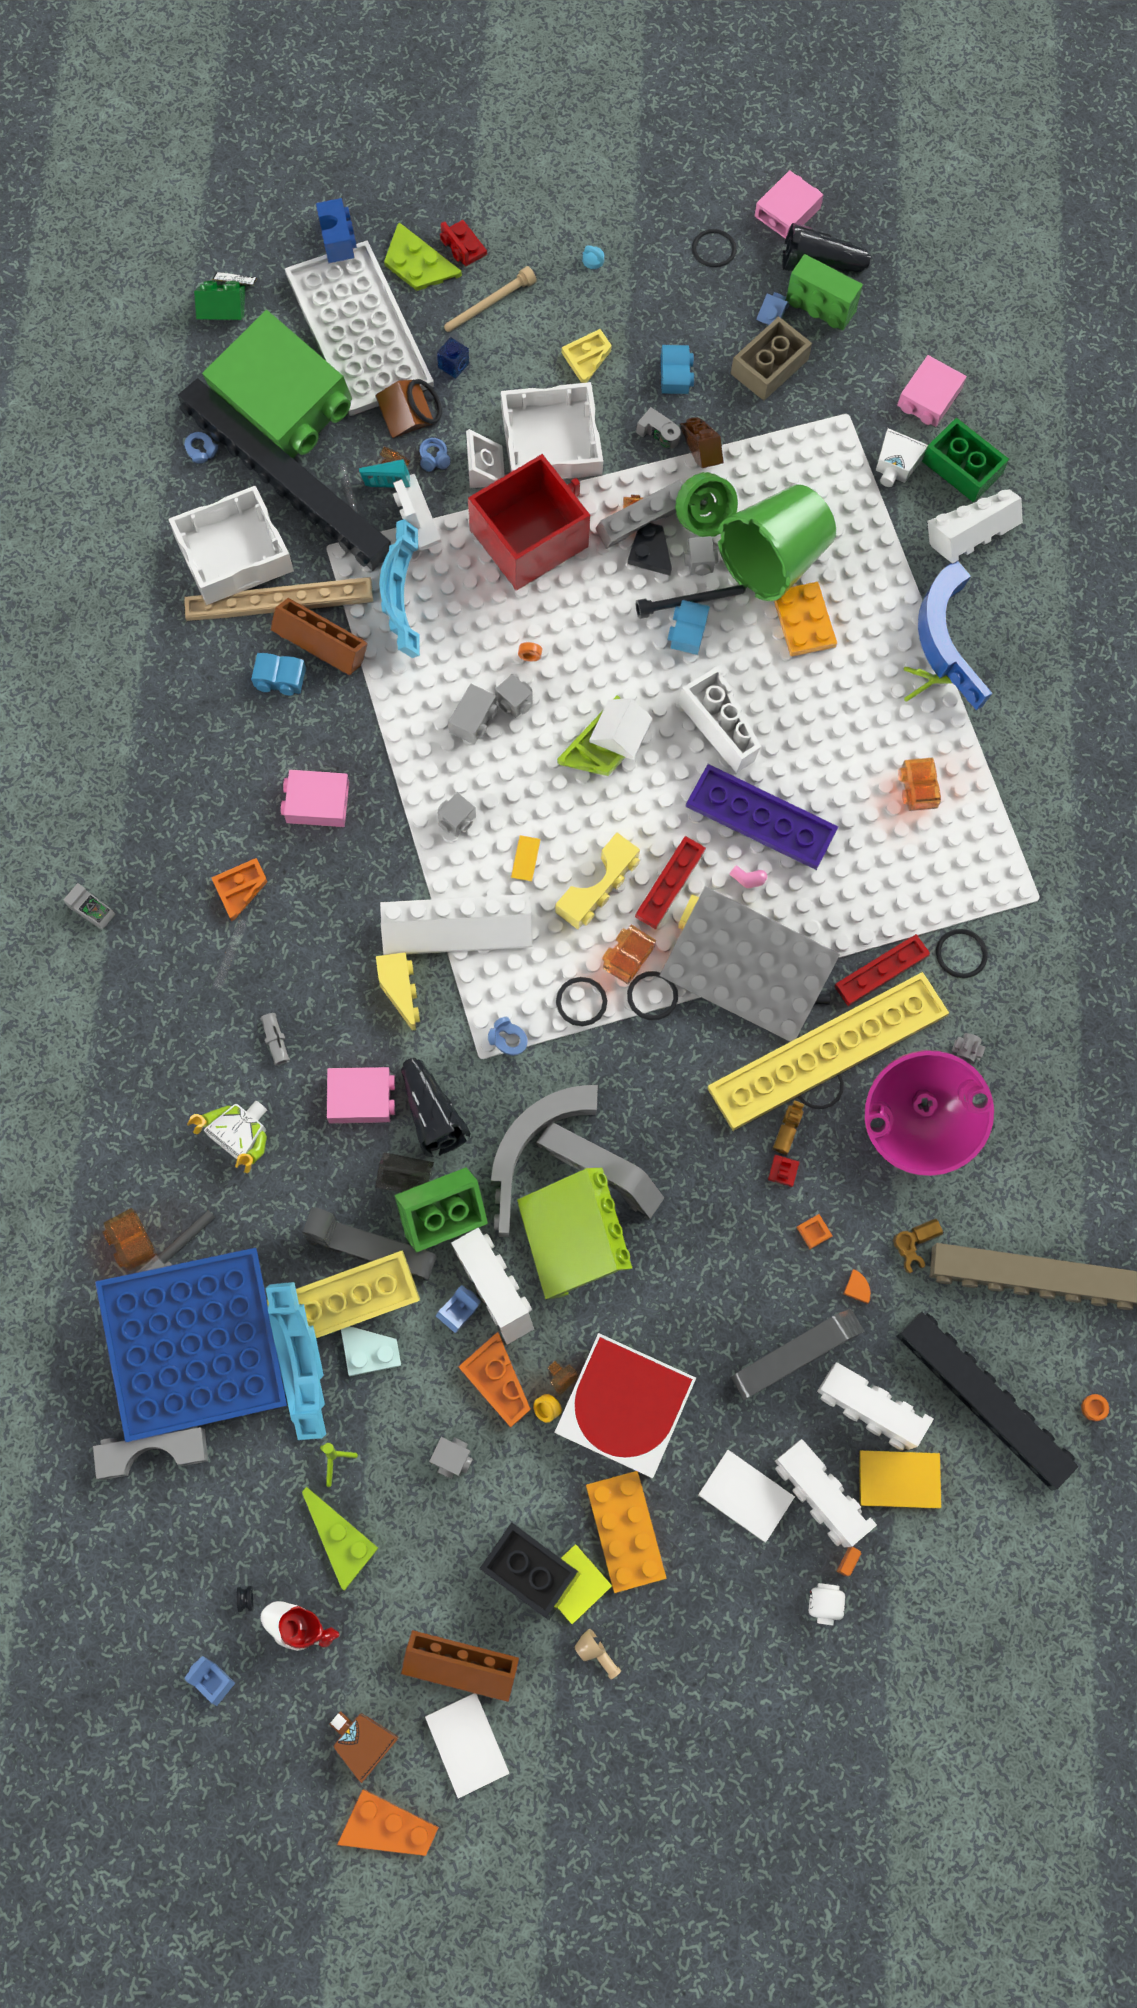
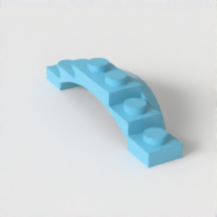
[379,519,420,658]
[266,1282,326,1440]

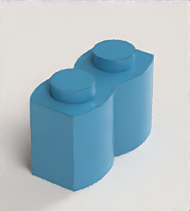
[661,345,694,394]
[667,600,710,655]
[251,653,306,696]

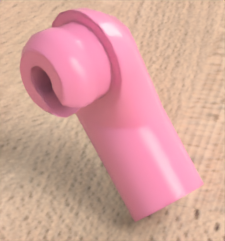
[729,865,767,888]

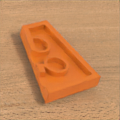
[458,1332,531,1428]
[337,1789,439,1856]

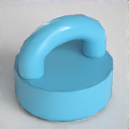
[582,245,604,269]

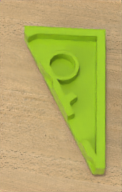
[302,1487,379,1591]

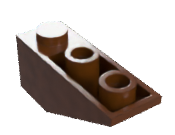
[680,417,724,468]

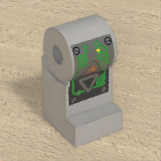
[636,407,680,449]
[64,883,115,930]

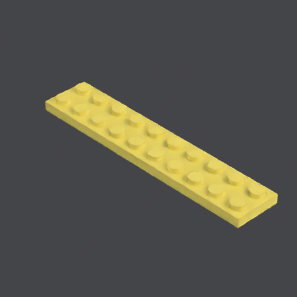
[707,972,949,1131]

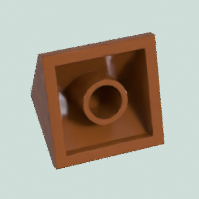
[375,380,433,438]

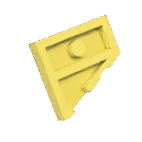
[561,329,612,383]

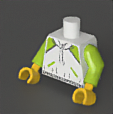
[187,1101,267,1173]

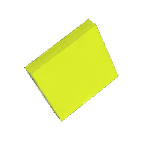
[558,1544,612,1624]

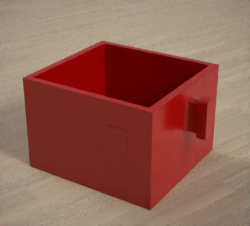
[468,454,590,591]

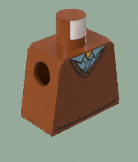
[329,1711,399,1783]

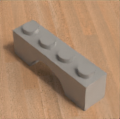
[595,480,683,549]
[93,1426,209,1480]

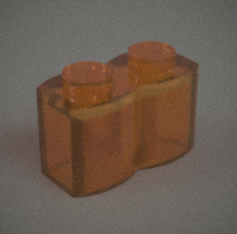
[898,758,941,811]
[602,924,656,985]
[103,1208,158,1271]

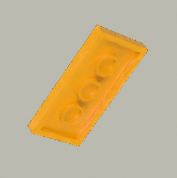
[586,1471,667,1593]

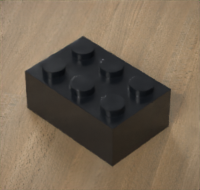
[479,1522,580,1620]

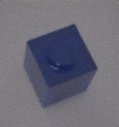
[437,337,469,379]

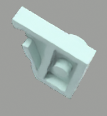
[341,1326,401,1377]

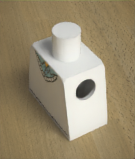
[876,429,928,487]

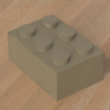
[731,316,812,401]

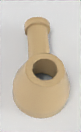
[575,1629,621,1679]

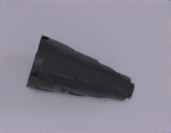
[782,223,871,273]
[401,1058,471,1157]

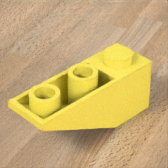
[376,952,420,1030]

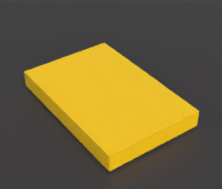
[859,1450,941,1509]

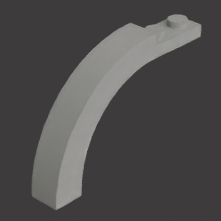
[491,1085,598,1237]

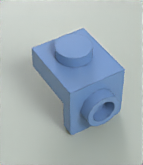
[756,292,789,325]
[436,1285,481,1333]
[184,1656,235,1706]

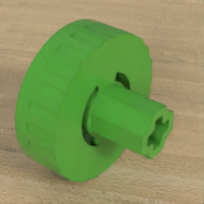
[675,472,738,537]

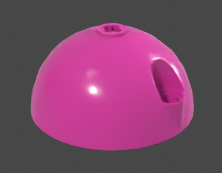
[865,1050,994,1176]

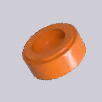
[518,642,542,662]
[1081,1394,1109,1422]

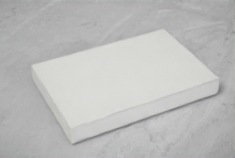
[698,1450,795,1543]
[425,1693,509,1798]

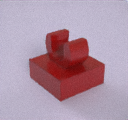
[768,1155,799,1187]

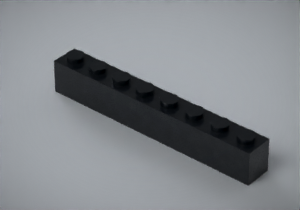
[896,1312,1079,1491]

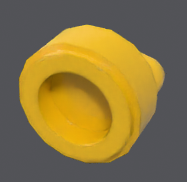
[533,1394,562,1423]

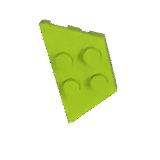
[384,223,462,291]
[557,695,626,776]

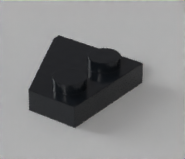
[627,523,672,576]

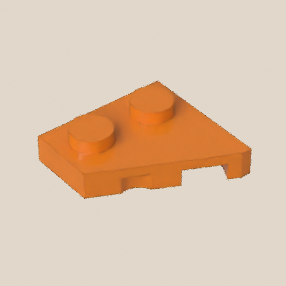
[212,858,267,921]

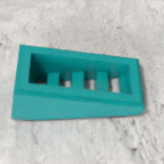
[359,459,410,488]

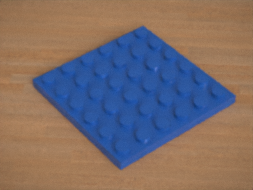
[95,1247,287,1442]

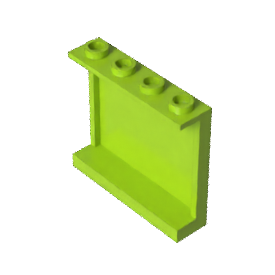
[517,1168,632,1299]

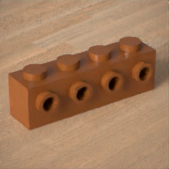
[271,598,368,675]
[401,1630,519,1702]

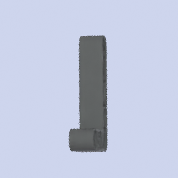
[302,1207,437,1281]
[731,1309,865,1400]

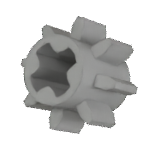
[952,1033,986,1064]

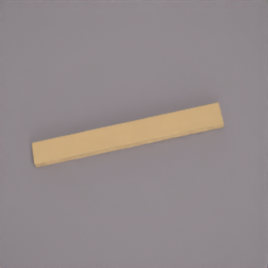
[185,577,374,621]

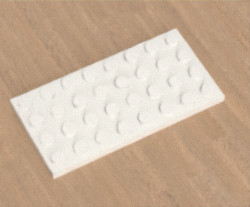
[285,240,434,416]

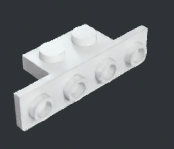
[393,474,442,551]

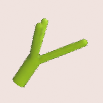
[903,666,953,702]
[320,1443,358,1487]

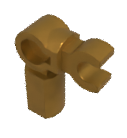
[772,1100,804,1155]
[893,1219,943,1273]

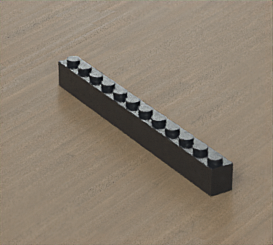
[178,378,391,571]

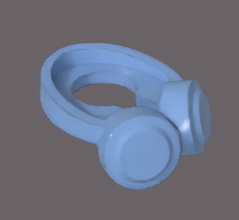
[185,432,218,463]
[419,438,450,472]
[488,1016,528,1056]

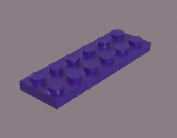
[686,764,839,870]

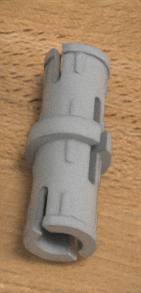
[260,1013,290,1066]

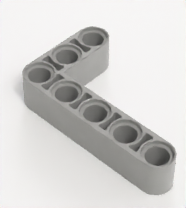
[536,1122,664,1220]

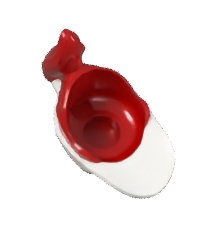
[261,1601,340,1651]

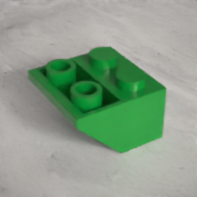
[194,280,246,320]

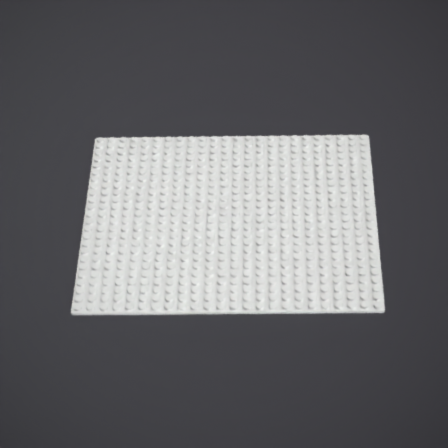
[327,414,1039,1059]

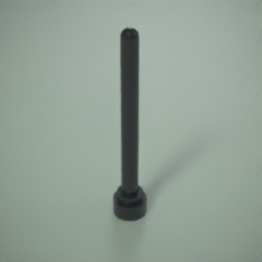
[635,585,746,619]

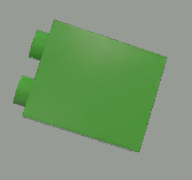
[202,309,352,458]

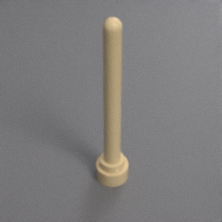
[444,266,536,332]

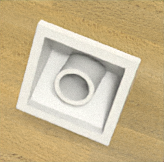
[466,429,505,488]
[589,698,652,760]

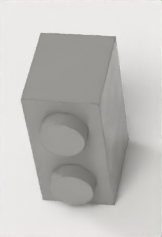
[448,684,498,745]

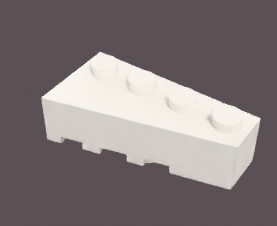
[928,489,1023,564]
[677,666,761,773]
[451,1228,534,1345]
[817,1362,933,1451]
[775,1439,877,1547]

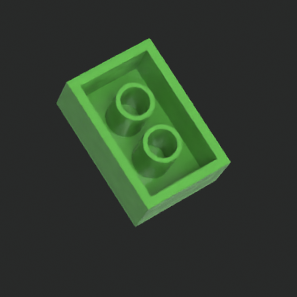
[786,254,863,330]
[394,1167,488,1253]

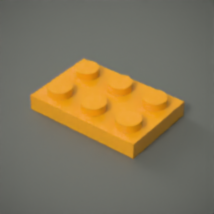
[774,582,837,657]

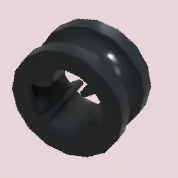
[237,1586,254,1612]

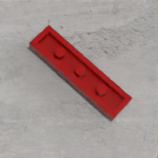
[635,836,706,929]
[834,934,931,1006]

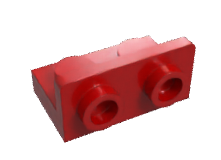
[440,220,487,267]

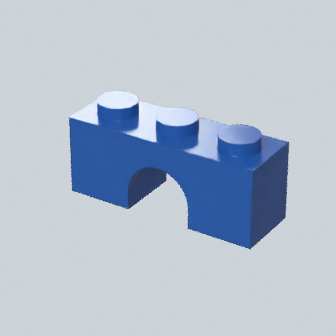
[316,198,357,263]

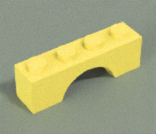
[555,833,640,930]

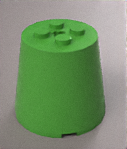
[718,484,836,601]

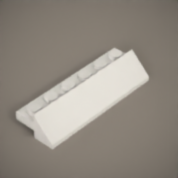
[380,894,532,955]

